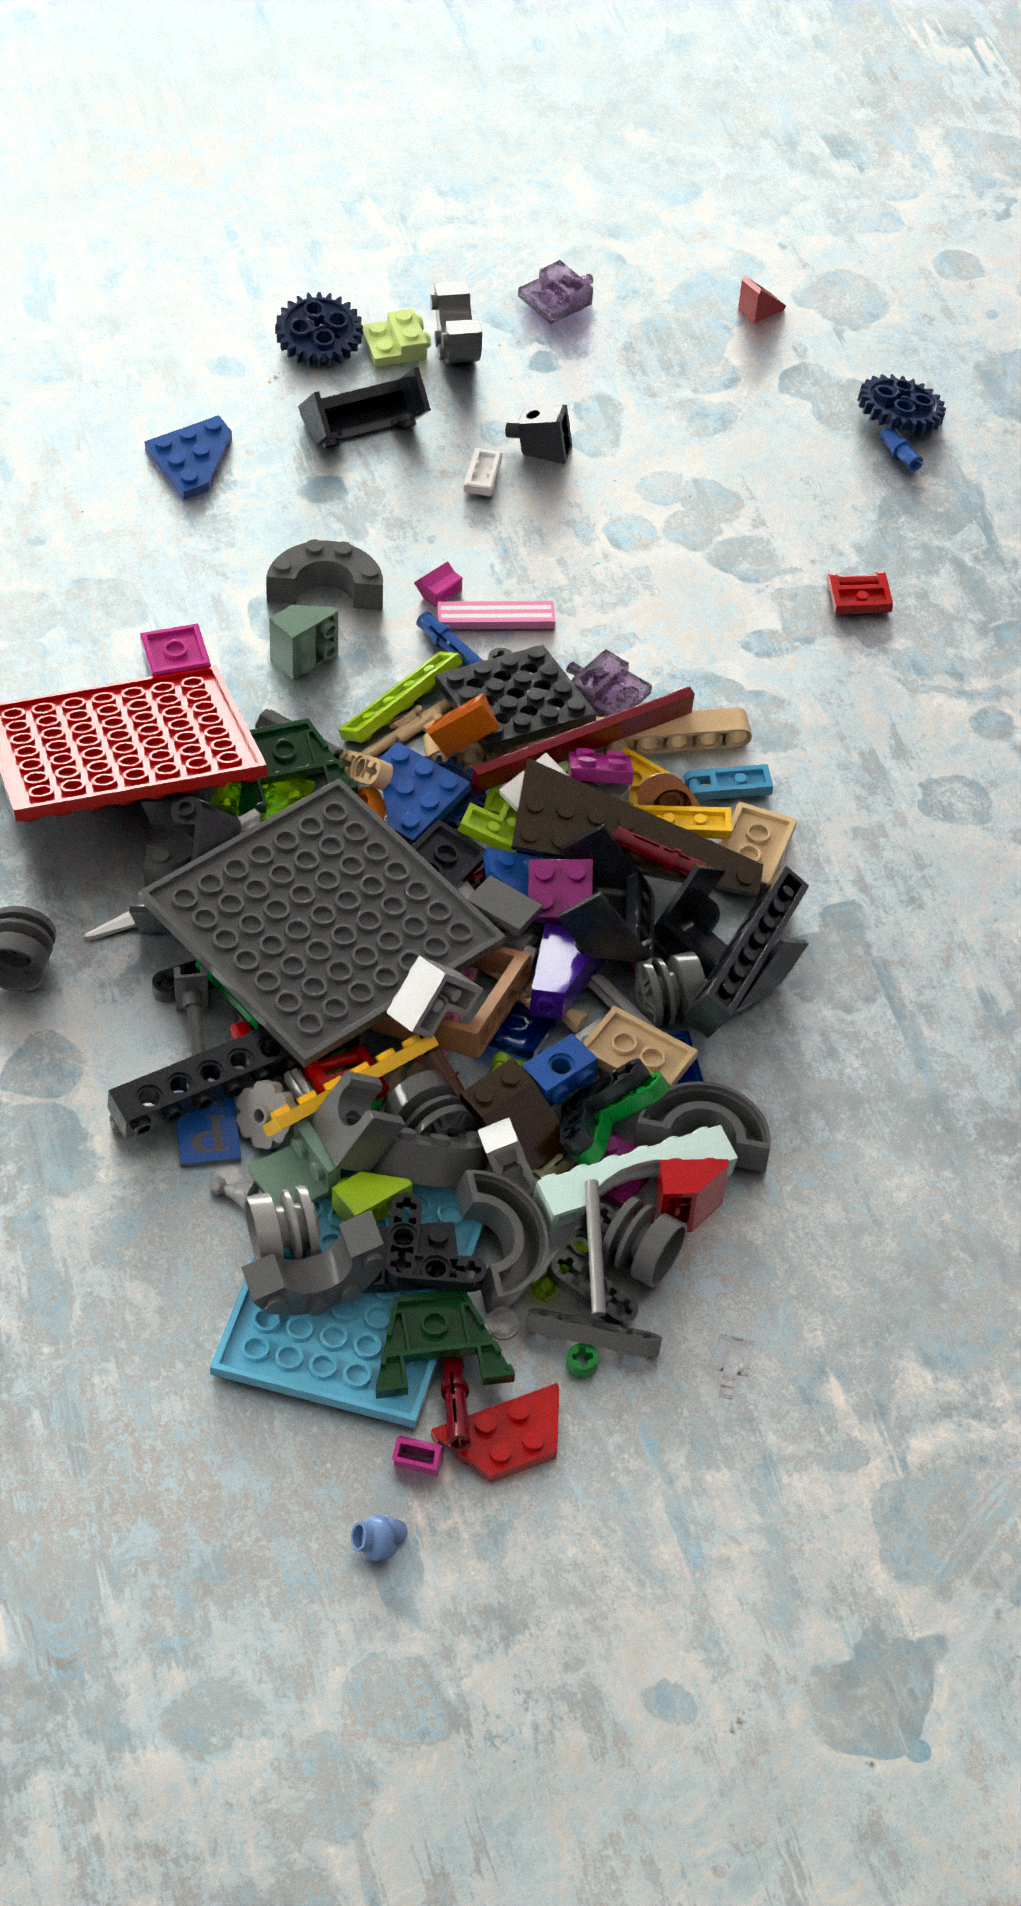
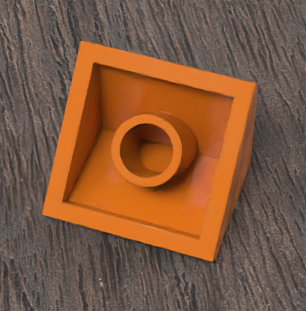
[426,693,499,758]

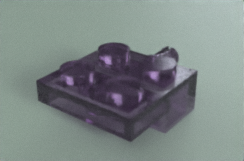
[518,260,594,324]
[566,649,652,717]

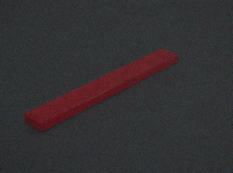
[472,686,695,794]

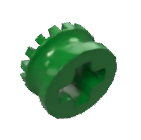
[566,1343,599,1379]

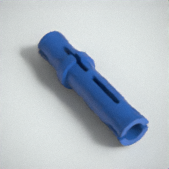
[416,611,484,666]

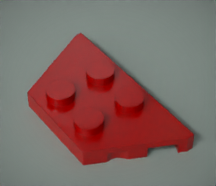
[431,1383,559,1483]

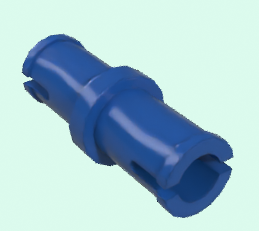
[879,427,923,472]

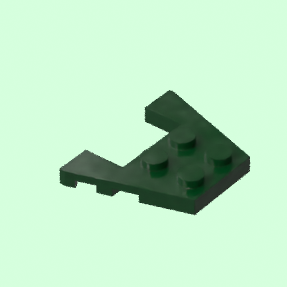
[238,718,358,817]
[375,1291,515,1399]

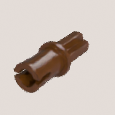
[423,1046,465,1099]

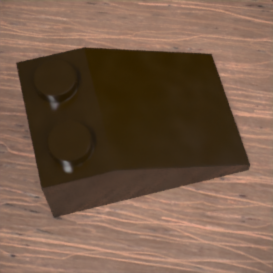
[460,1057,566,1170]

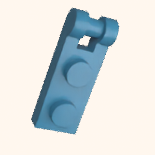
[683,764,773,804]

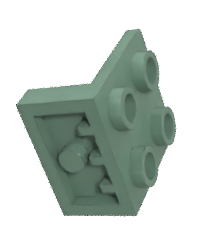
[248,1118,340,1207]

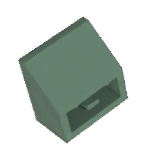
[269,605,338,680]

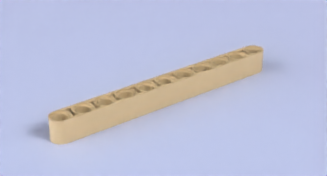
[423,708,752,768]

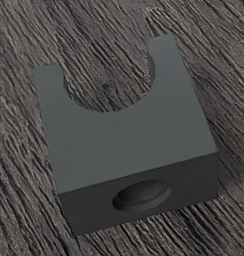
[468,875,543,951]
[310,1071,406,1173]

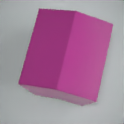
[414,561,463,607]
[392,1435,444,1476]

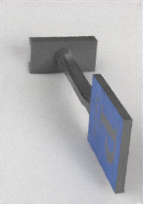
[173,964,241,1167]

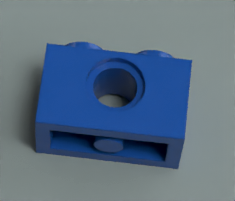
[521,1033,598,1107]

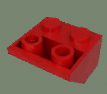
[655,1158,729,1232]

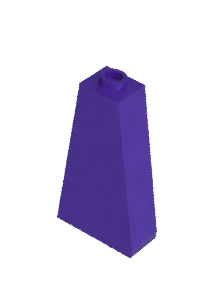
[529,922,605,1020]

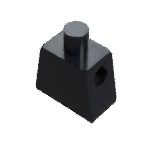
[505,404,573,464]

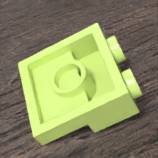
[362,308,431,367]

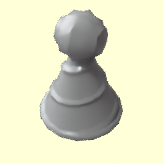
[209,1177,259,1212]

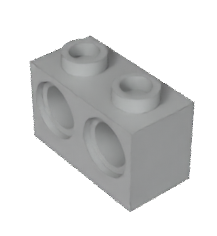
[478,1117,537,1195]

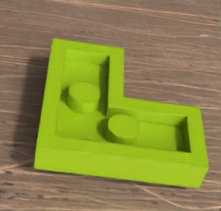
[457,800,517,852]

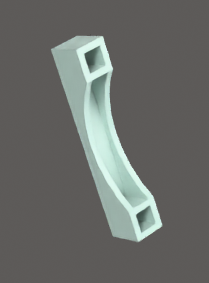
[532,1125,738,1232]

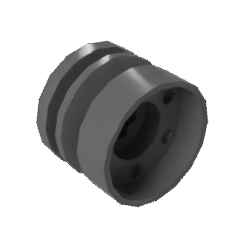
[0,905,57,992]
[635,951,706,1028]
[384,1070,473,1137]
[602,1196,687,1288]

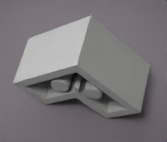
[386,956,483,1039]

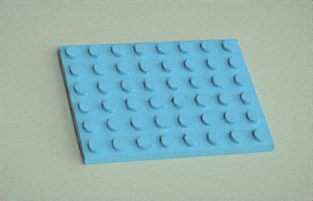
[210,1168,484,1428]

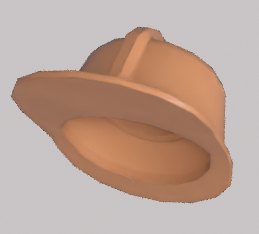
[637,772,700,807]

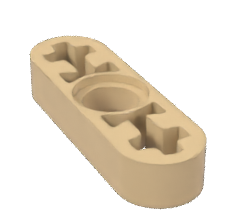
[338,750,393,789]

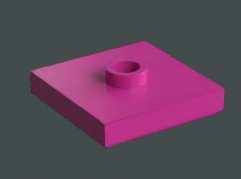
[140,623,211,676]

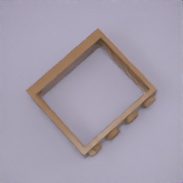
[371,946,532,1059]

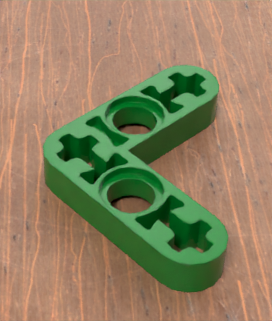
[572,1071,670,1165]

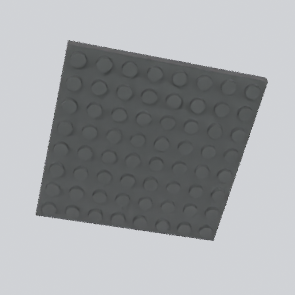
[138,778,506,1068]

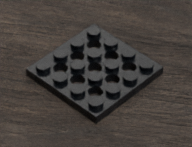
[435,645,597,754]

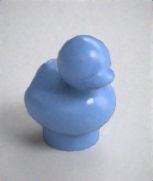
[351,1515,408,1562]

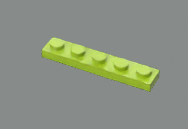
[338,651,463,743]

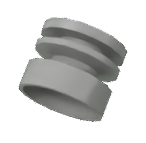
[245,1185,320,1260]

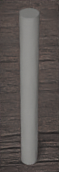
[585,1179,606,1316]

